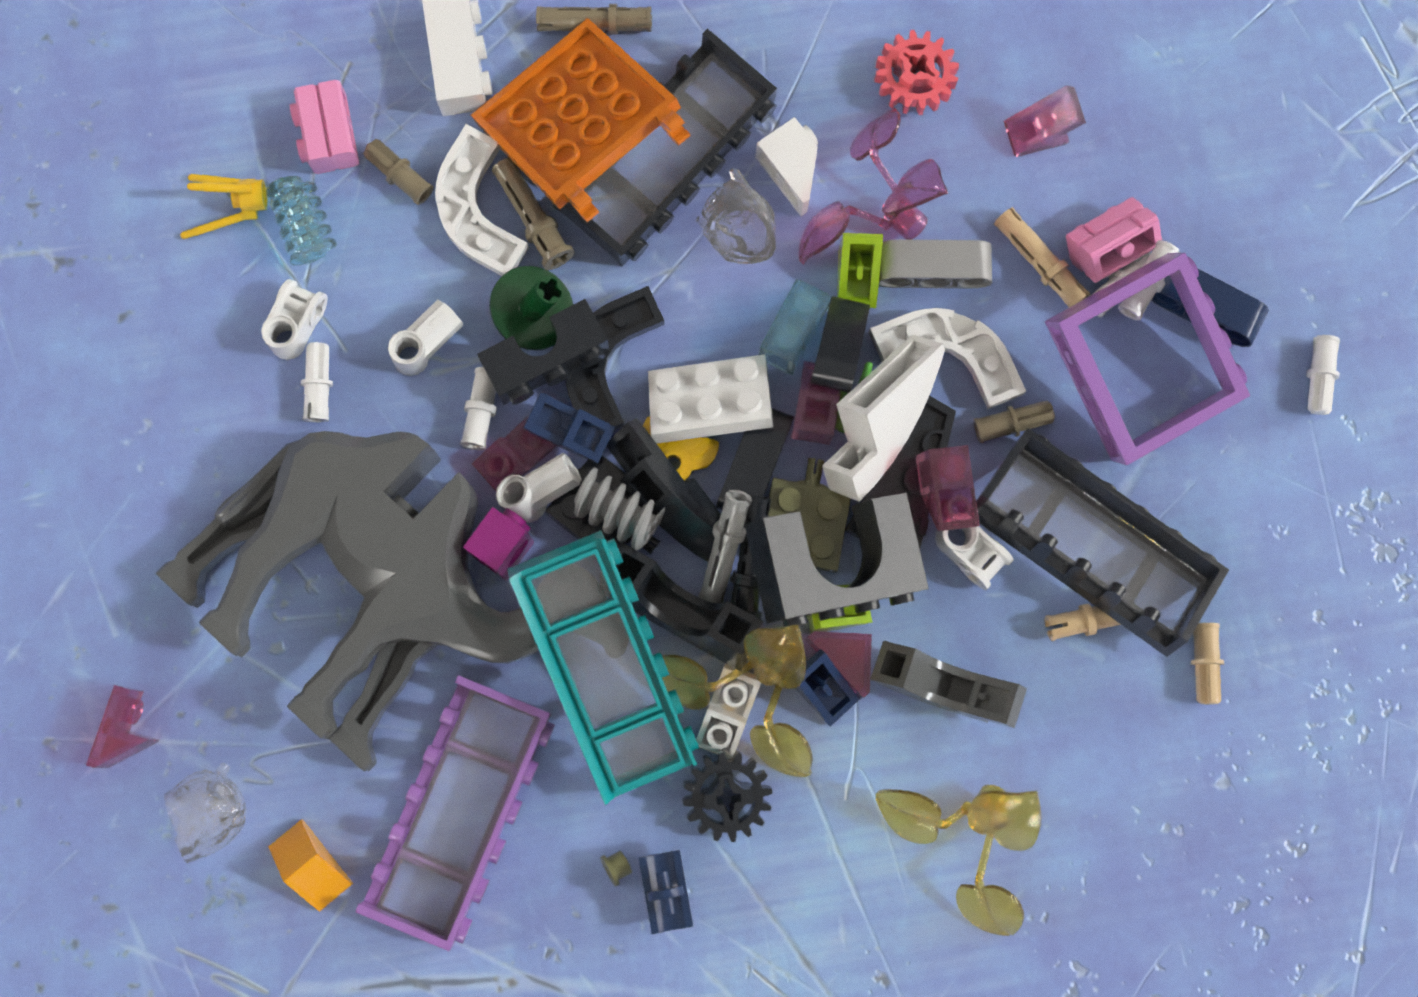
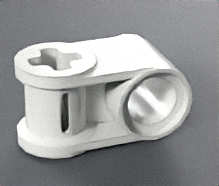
[261,279,328,360]
[935,515,1014,590]

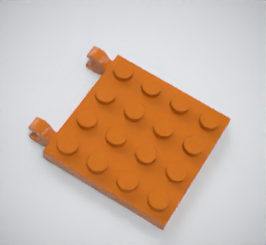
[471,18,691,222]

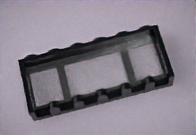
[552,28,777,266]
[966,428,1229,657]

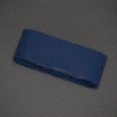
[1152,268,1269,347]

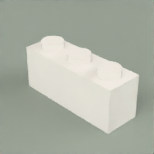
[422,0,493,116]

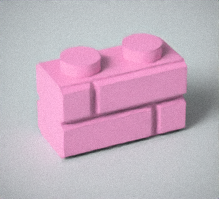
[290,79,360,174]
[1065,197,1162,283]

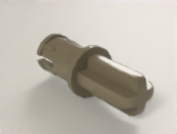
[363,139,434,205]
[973,401,1055,443]

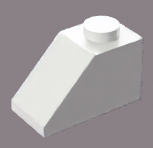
[756,117,818,216]

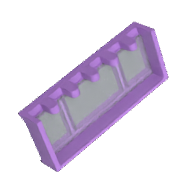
[355,675,555,951]

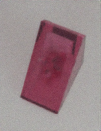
[805,631,872,700]

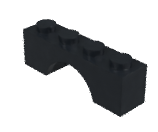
[599,542,764,672]

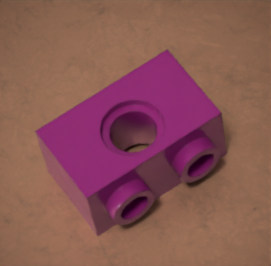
[463,507,534,581]

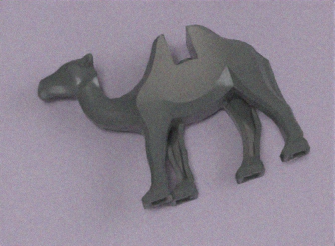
[156,431,629,772]

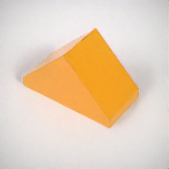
[268,819,354,911]

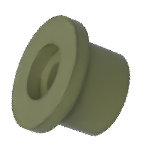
[600,850,632,887]

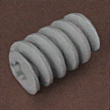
[574,467,665,550]

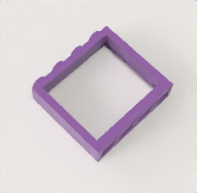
[1044,253,1250,465]

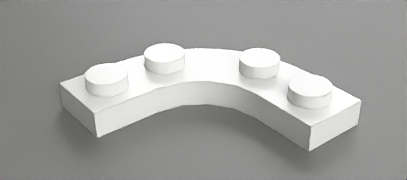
[435,124,529,276]
[868,308,1026,409]

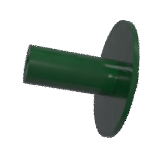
[489,266,573,351]

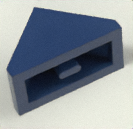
[787,649,860,727]

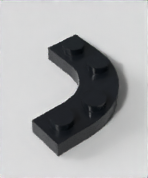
[565,286,665,430]

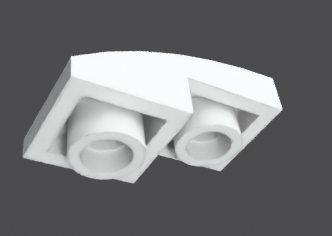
[696,663,763,759]

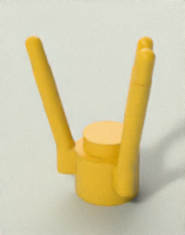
[180,174,268,239]

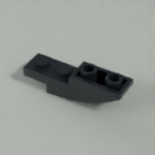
[606,418,740,562]

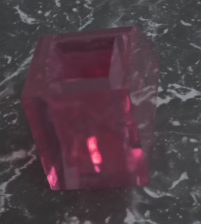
[791,361,840,445]
[916,445,980,532]

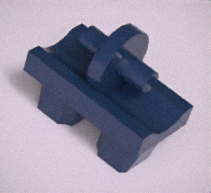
[639,850,693,934]

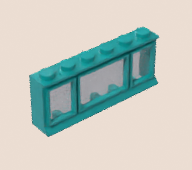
[508,531,699,805]

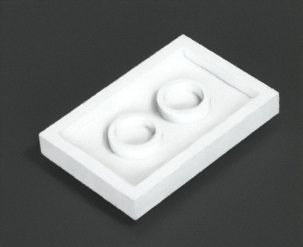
[648,354,773,444]

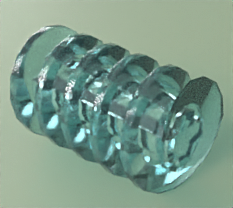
[266,176,337,265]

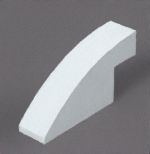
[822,335,945,502]

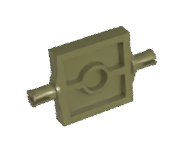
[769,458,851,573]

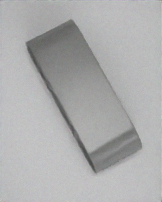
[879,240,992,289]

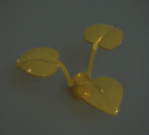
[662,625,813,777]
[875,785,1042,936]

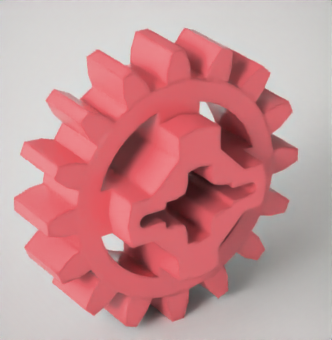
[874,30,959,115]

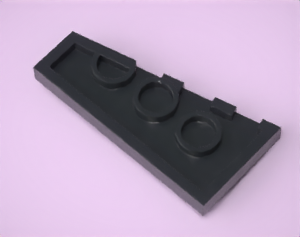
[845,395,956,549]

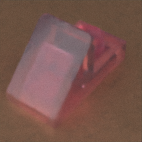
[1003,85,1086,157]
[86,685,159,768]

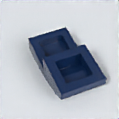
[522,392,615,463]

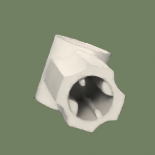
[388,300,463,376]
[496,453,582,523]

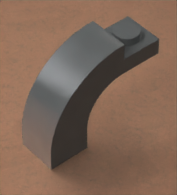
[870,641,1027,728]

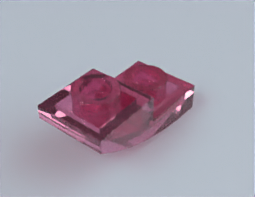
[472,416,557,491]

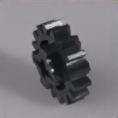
[682,749,773,842]

